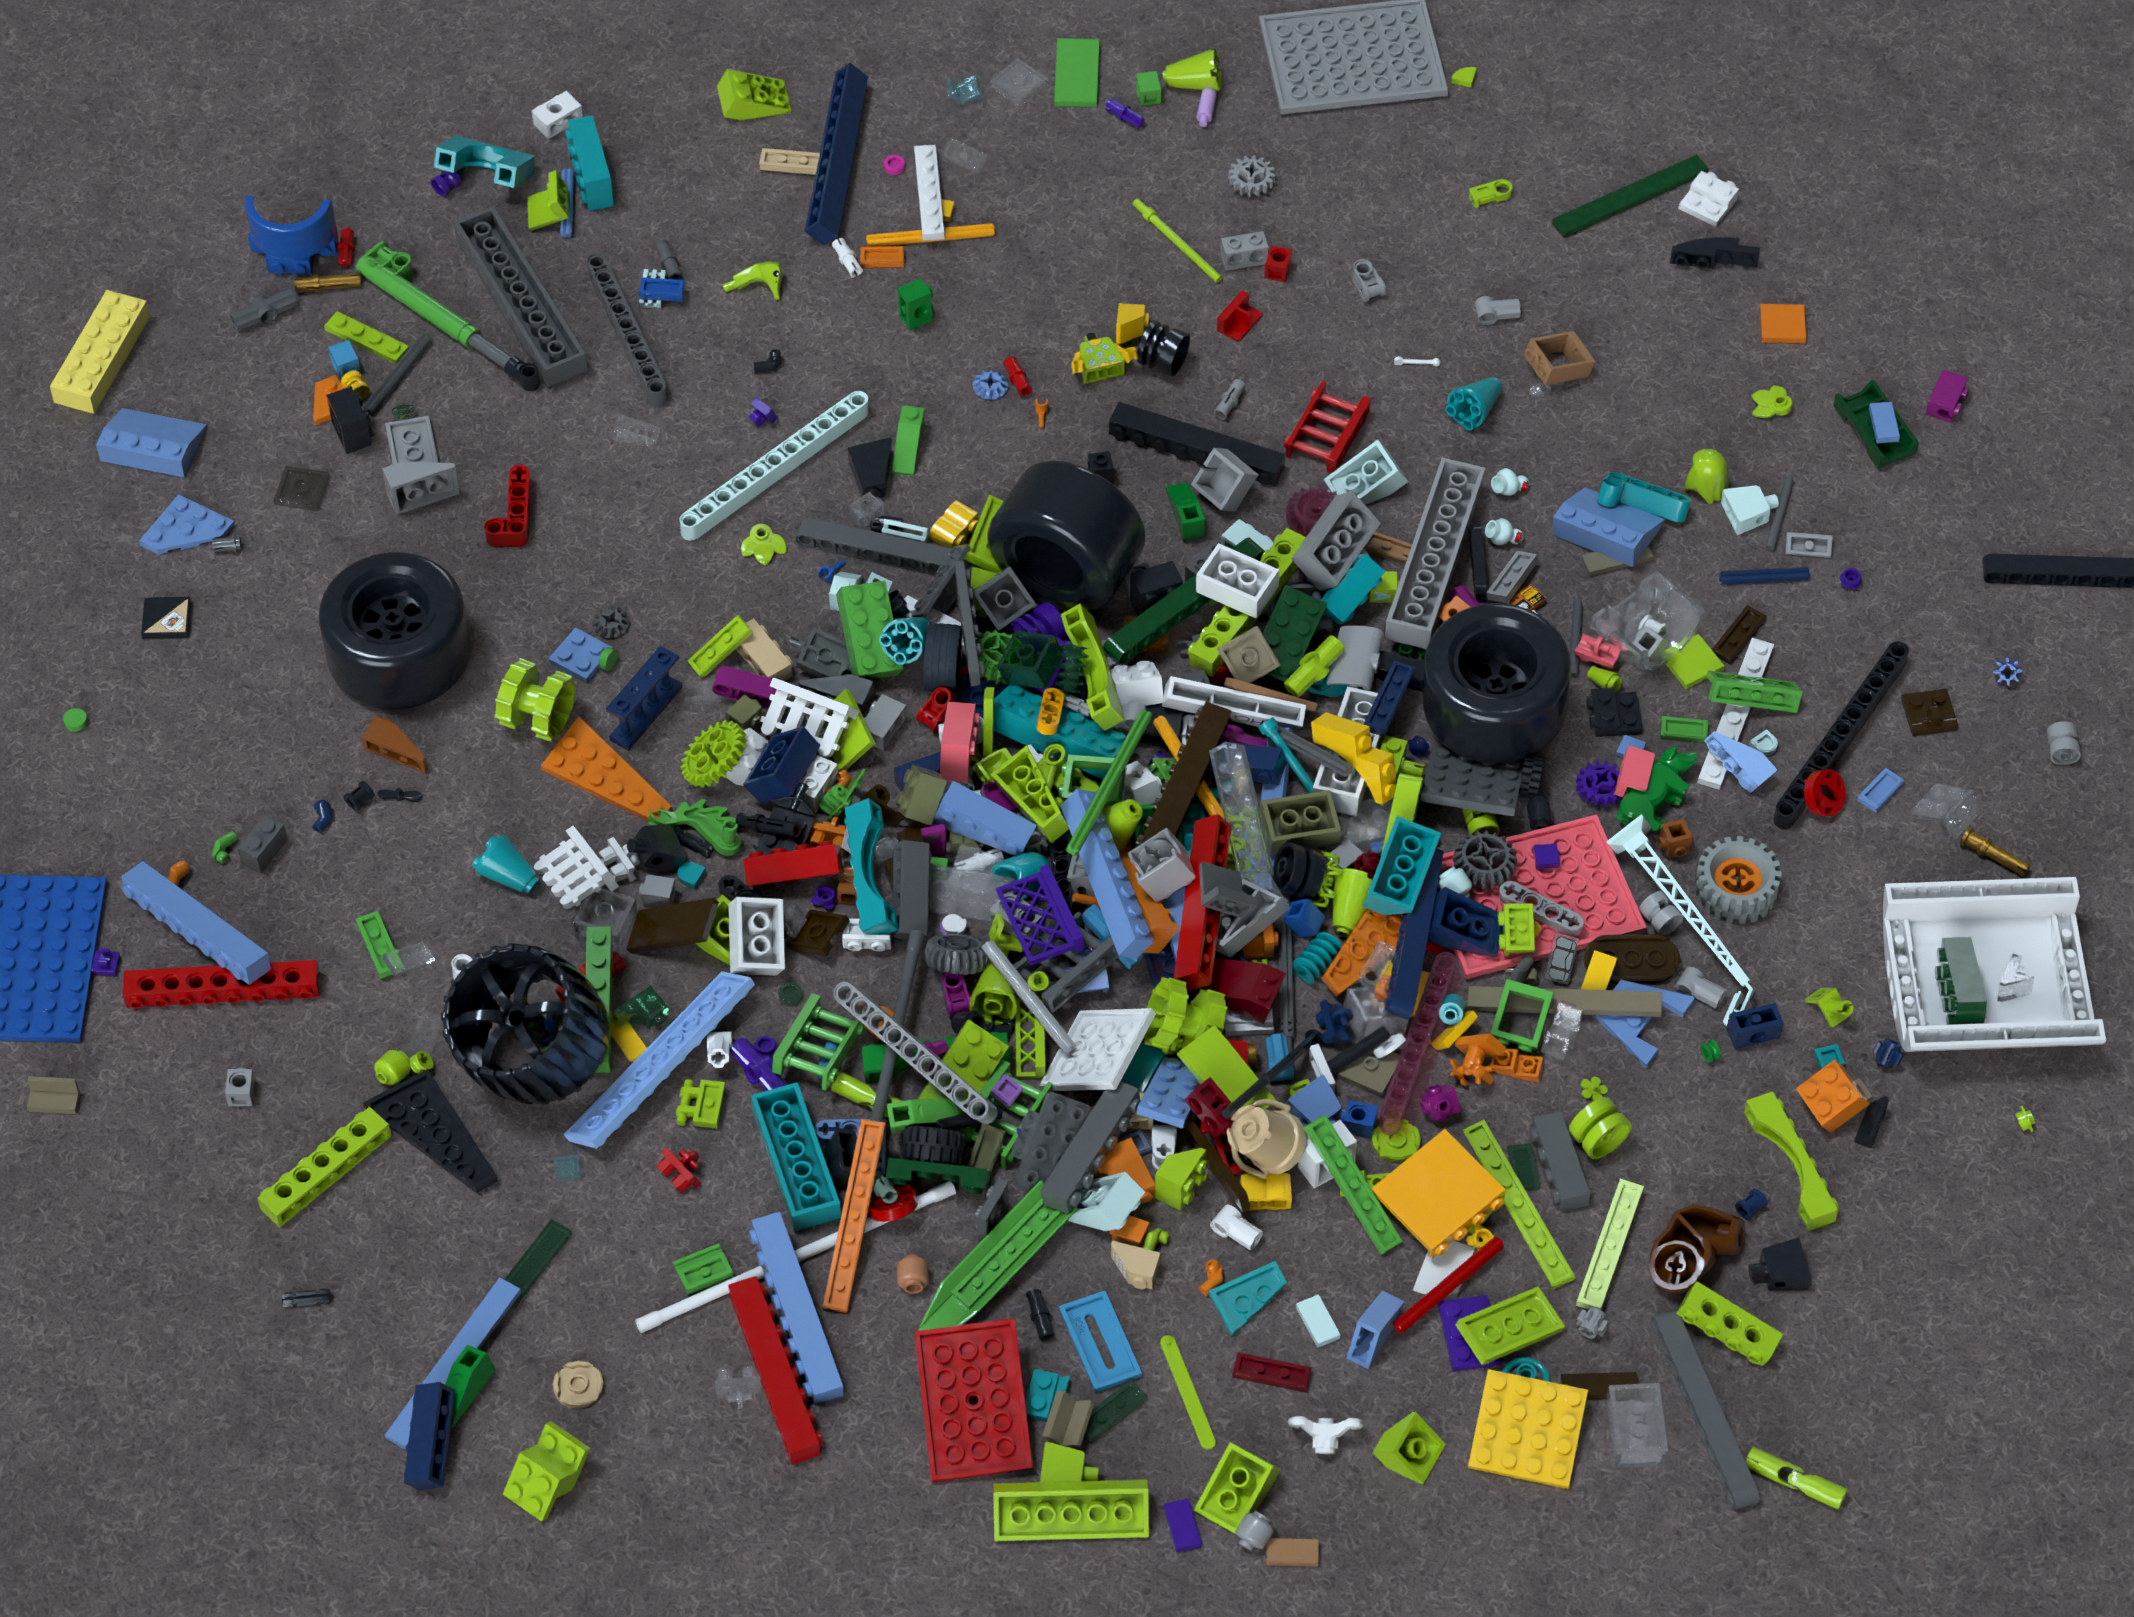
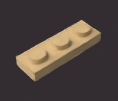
[759,148,820,175]

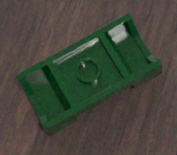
[1833,380,1919,468]
[886,1158,991,1195]

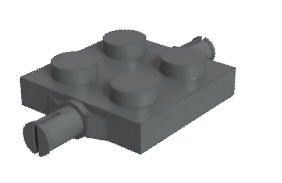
[788,627,852,678]

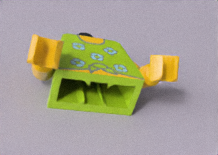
[1071,333,1139,384]

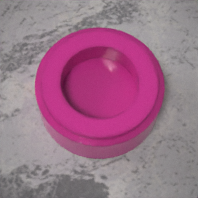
[884,155,905,175]

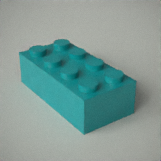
[565,115,614,211]

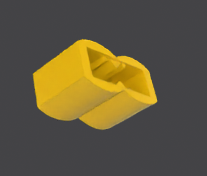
[930,500,979,548]
[1240,1172,1292,1211]

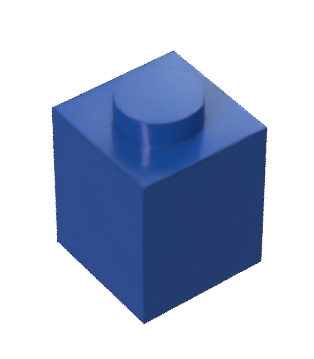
[1283,899,1325,938]

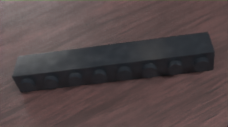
[1109,402,1285,487]

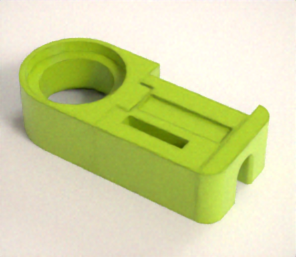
[1469,179,1512,208]

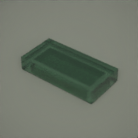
[1507,1143,1540,1191]

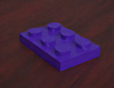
[1438,1295,1502,1372]

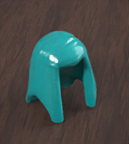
[991,852,1051,900]

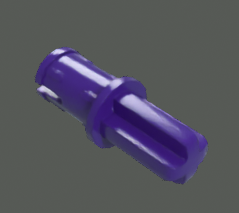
[1105,98,1145,128]

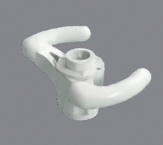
[1288,1416,1364,1454]

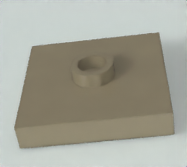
[1217,625,1281,683]
[1338,1037,1403,1098]

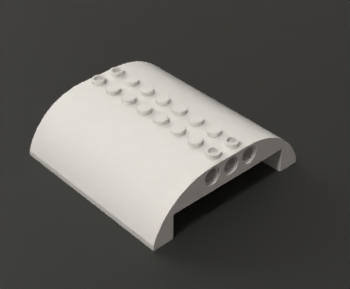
[1883,877,2106,1052]

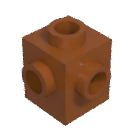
[1657,819,1694,859]

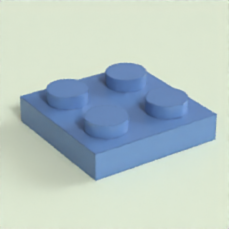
[548,627,613,683]

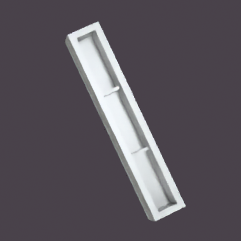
[1162,676,1306,735]

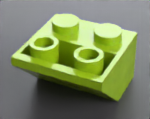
[1155,1148,1207,1211]

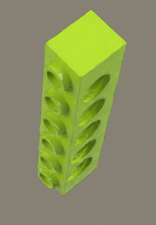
[258,1107,391,1227]

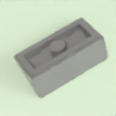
[1785,532,1833,558]

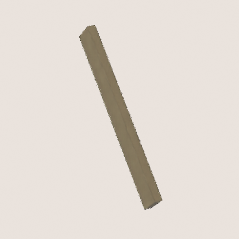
[1467,986,1662,1017]

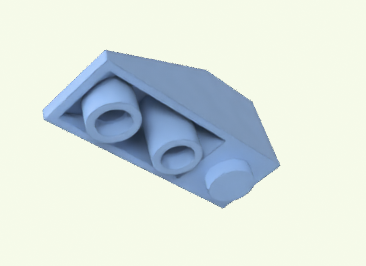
[1704,731,1777,793]

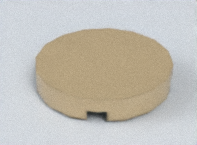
[553,1361,604,1409]

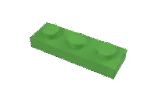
[355,911,403,979]

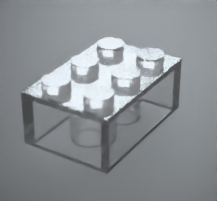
[1606,1383,1668,1468]

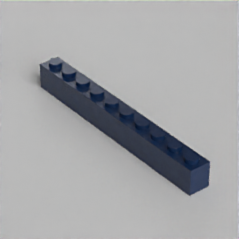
[805,63,868,245]

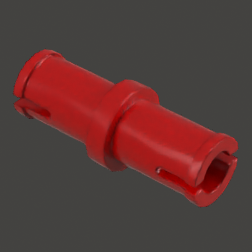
[1003,356,1032,396]

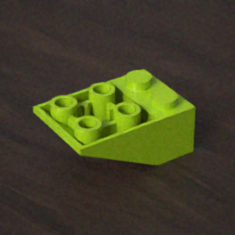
[717,69,792,120]

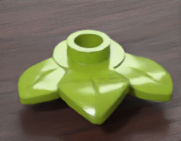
[1751,386,1793,418]
[741,524,787,566]

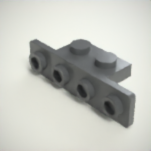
[911,544,970,617]

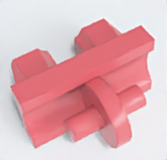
[1574,634,1622,671]

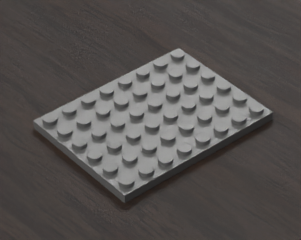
[1259,0,1448,115]

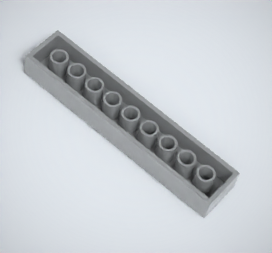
[1384,458,1485,649]

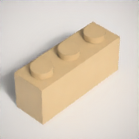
[736,619,793,681]

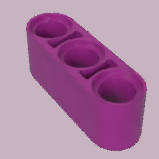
[712,666,776,710]

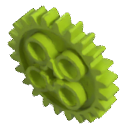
[680,720,748,788]

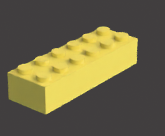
[50,290,150,414]

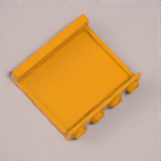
[1371,1129,1505,1260]

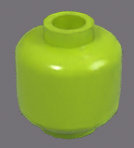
[374,1050,411,1086]

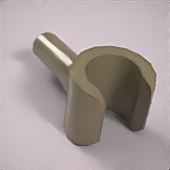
[1505,967,1538,986]

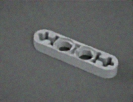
[1499,881,1584,937]

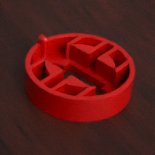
[1804,769,1846,817]
[869,1184,918,1222]

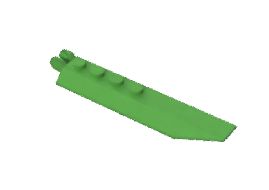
[918,1180,1078,1331]

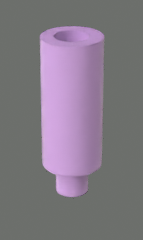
[1197,88,1217,127]

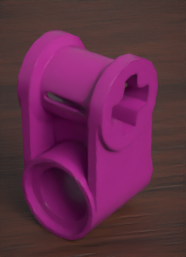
[942,972,970,1018]

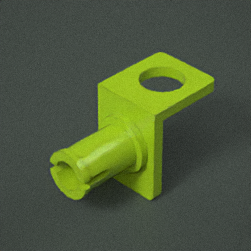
[988,912,1023,961]
[1804,988,1854,1027]

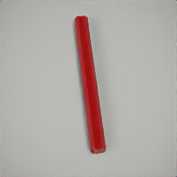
[1393,1236,1504,1334]

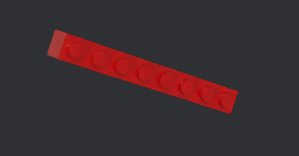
[1174,814,1232,991]
[728,1276,823,1465]

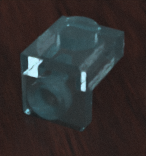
[946,76,982,105]

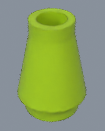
[1587,666,1623,693]

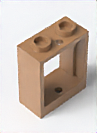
[1524,331,1595,385]

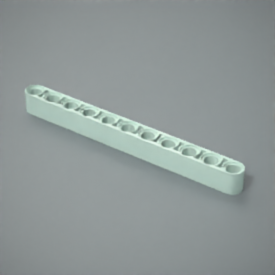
[679,391,869,541]

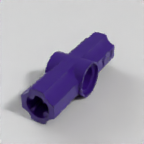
[730,1037,788,1091]

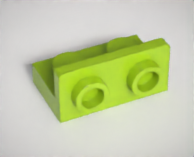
[1498,903,1535,956]

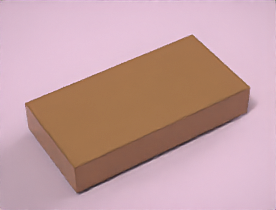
[1267,1538,1319,1567]

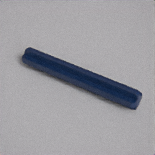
[1719,567,1809,585]

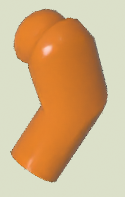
[825,770,851,794]

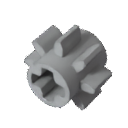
[1576,1307,1608,1339]

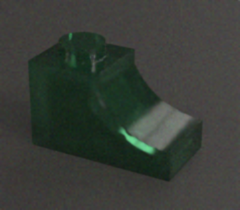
[612,986,668,1029]

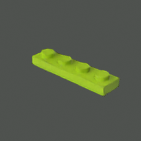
[324,311,409,365]

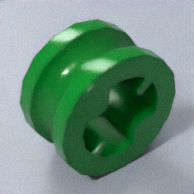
[1700,1039,1721,1063]

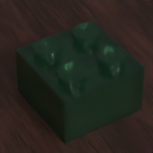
[997,631,1064,689]

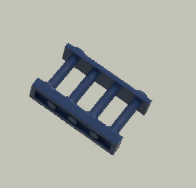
[606,646,683,751]

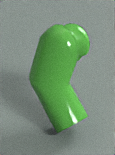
[212,831,237,864]

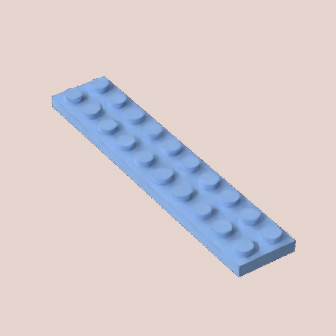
[564,971,755,1149]

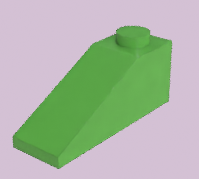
[892,405,925,476]

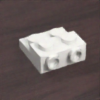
[1679,171,1739,227]

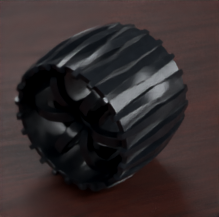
[441,943,610,1105]

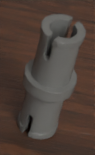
[655,239,682,280]

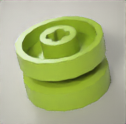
[1568,1097,1632,1159]

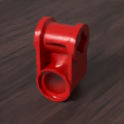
[916,687,958,734]

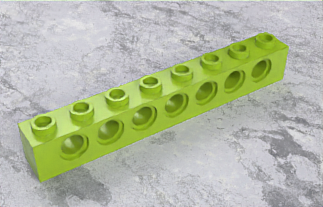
[1187,528,1306,677]

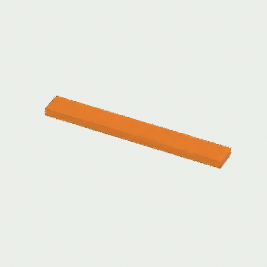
[822,1119,886,1313]

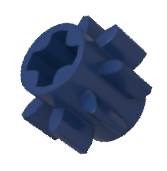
[1873,1038,1904,1068]

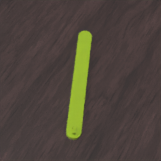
[1160,1335,1216,1450]

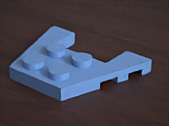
[1596,980,1695,1068]

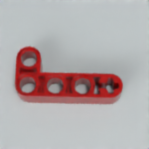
[484,464,531,547]

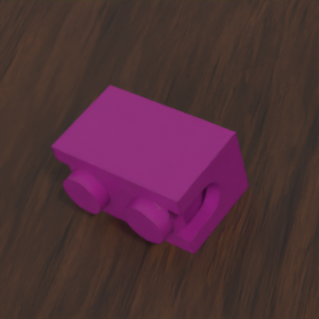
[1925,369,1969,423]

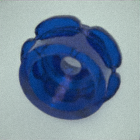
[1408,736,1430,757]

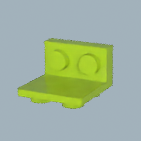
[527,170,569,231]

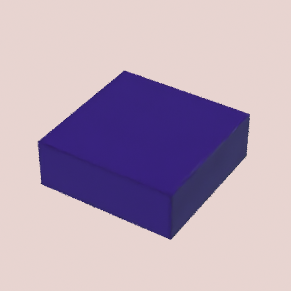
[1533,844,1560,869]

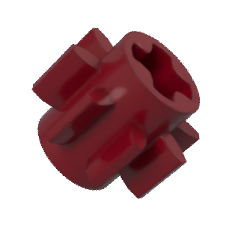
[1354,851,1381,880]

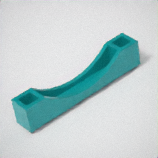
[844,798,898,935]

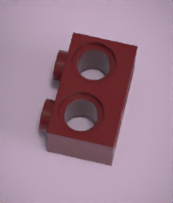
[1184,1077,1234,1138]

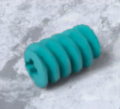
[1292,932,1342,985]

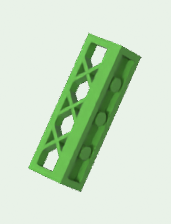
[1706,670,1803,713]

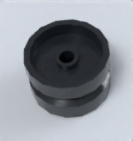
[1271,842,1325,900]

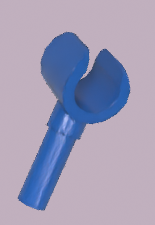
[818,559,846,583]

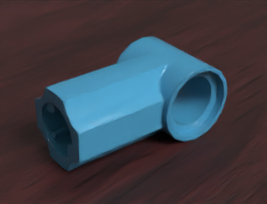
[1266,1033,1294,1082]

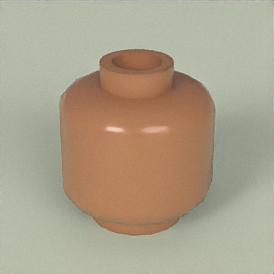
[897,1254,929,1293]

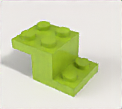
[503,1421,591,1522]

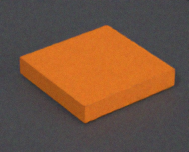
[1759,304,1806,343]

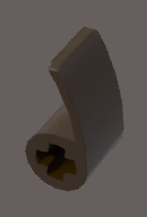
[860,784,906,827]

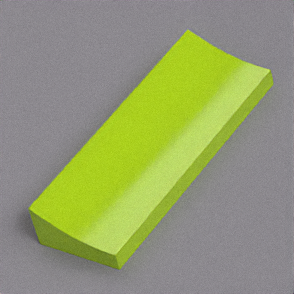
[993,1480,1149,1541]

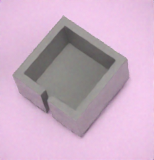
[1191,448,1258,512]

